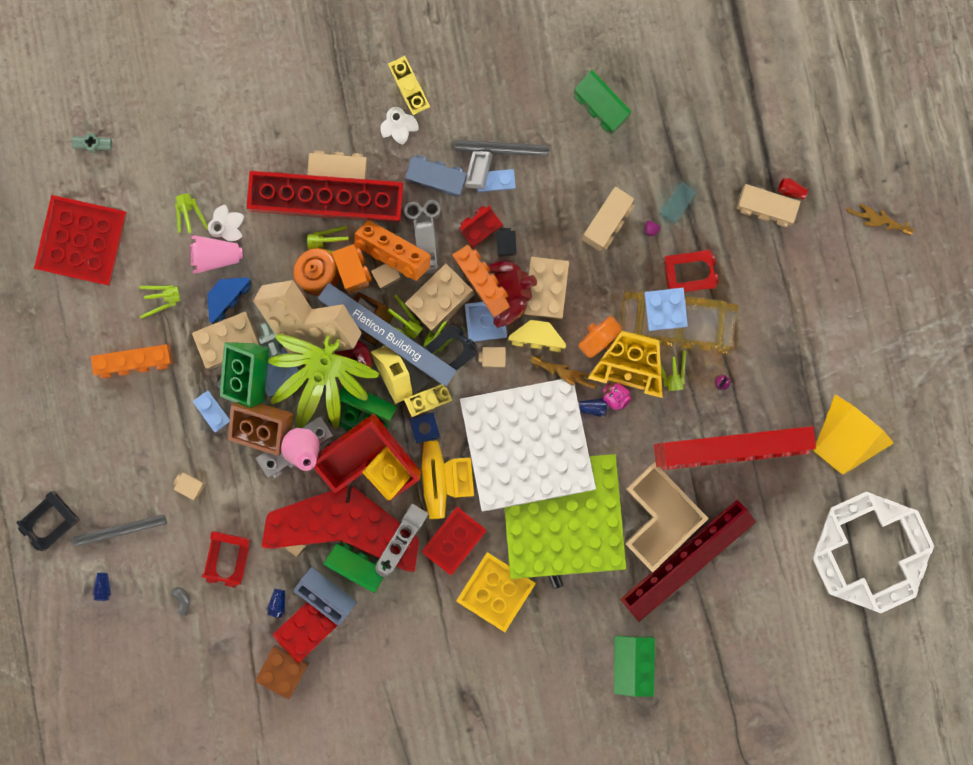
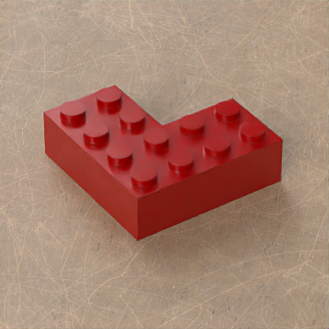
[313,413,421,501]

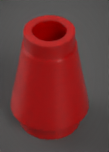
[778,178,808,200]

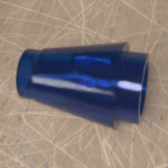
[579,398,607,417]
[92,573,111,601]
[266,589,285,618]

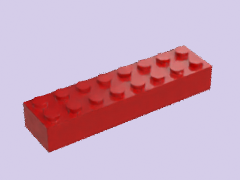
[246,171,404,223]
[653,426,816,470]

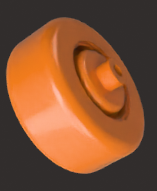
[293,248,341,296]
[578,316,622,358]

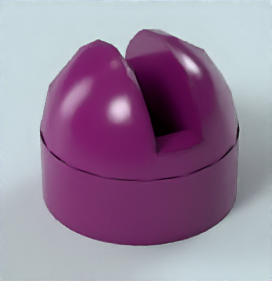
[644,221,661,236]
[715,375,731,390]

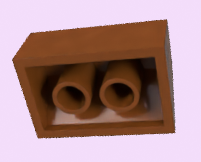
[228,403,293,456]

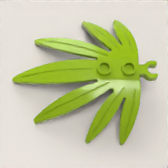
[268,333,379,428]

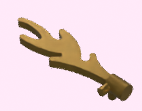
[845,204,914,236]
[530,356,597,389]

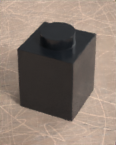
[496,228,517,257]

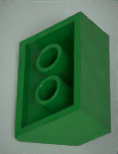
[574,70,632,134]
[220,342,269,408]
[328,386,397,431]
[323,542,386,593]
[614,635,655,697]

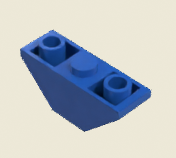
[207,277,252,324]

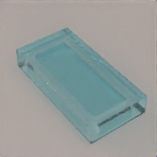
[659,181,697,224]

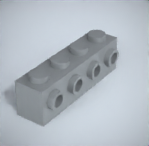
[256,416,334,479]

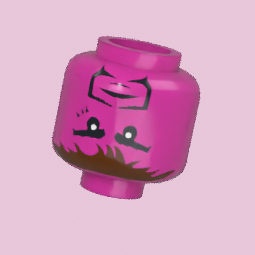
[602,382,631,410]

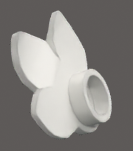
[380,107,419,145]
[208,205,244,241]

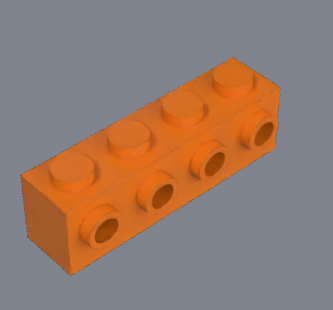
[354,220,431,281]
[452,245,510,317]
[91,344,174,379]

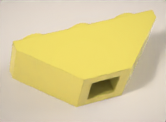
[388,56,430,116]
[508,320,566,352]
[370,346,413,404]
[404,384,453,418]

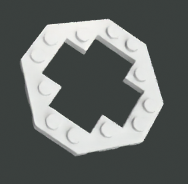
[812,492,934,613]

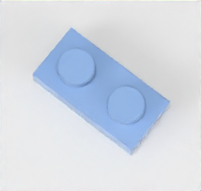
[477,169,516,193]
[193,390,230,433]

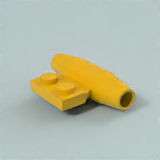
[421,441,474,519]

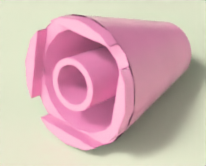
[190,235,243,274]
[281,428,320,471]

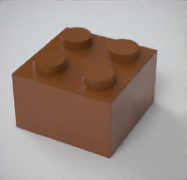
[255,645,309,700]

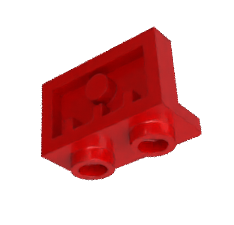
[459,205,503,248]

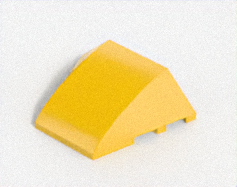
[588,330,663,398]
[813,394,894,475]

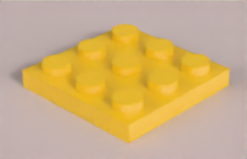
[456,552,536,632]

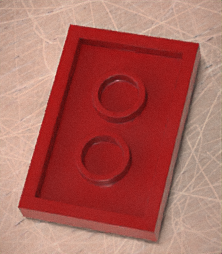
[421,507,487,576]
[272,602,338,664]

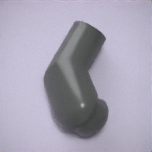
[172,587,191,616]

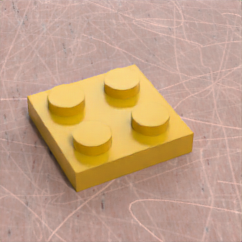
[362,446,411,500]

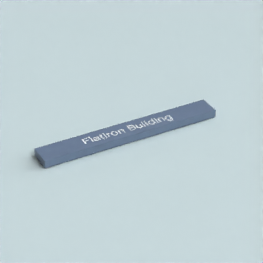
[318,283,457,387]

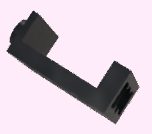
[423,322,477,370]
[16,491,80,551]

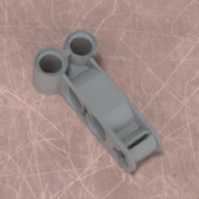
[404,200,441,275]
[375,504,429,577]

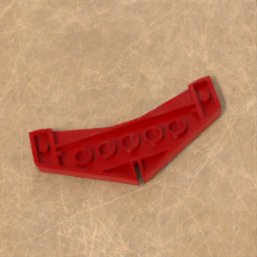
[261,485,419,573]

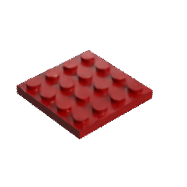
[34,195,127,286]

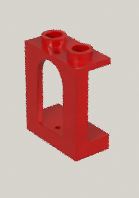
[663,250,719,293]
[201,531,251,588]

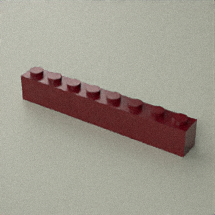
[620,500,756,622]

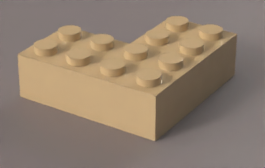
[253,280,362,354]
[624,462,709,572]

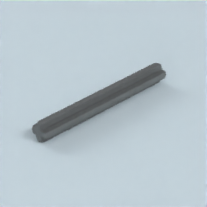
[455,140,549,156]
[72,515,167,547]

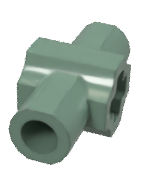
[72,133,113,153]
[258,323,283,357]

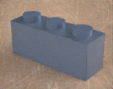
[405,155,467,198]
[293,567,357,626]

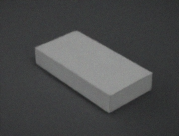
[464,151,493,189]

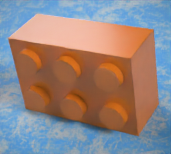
[332,244,372,295]

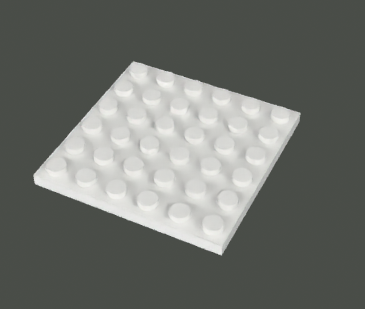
[460,379,596,512]

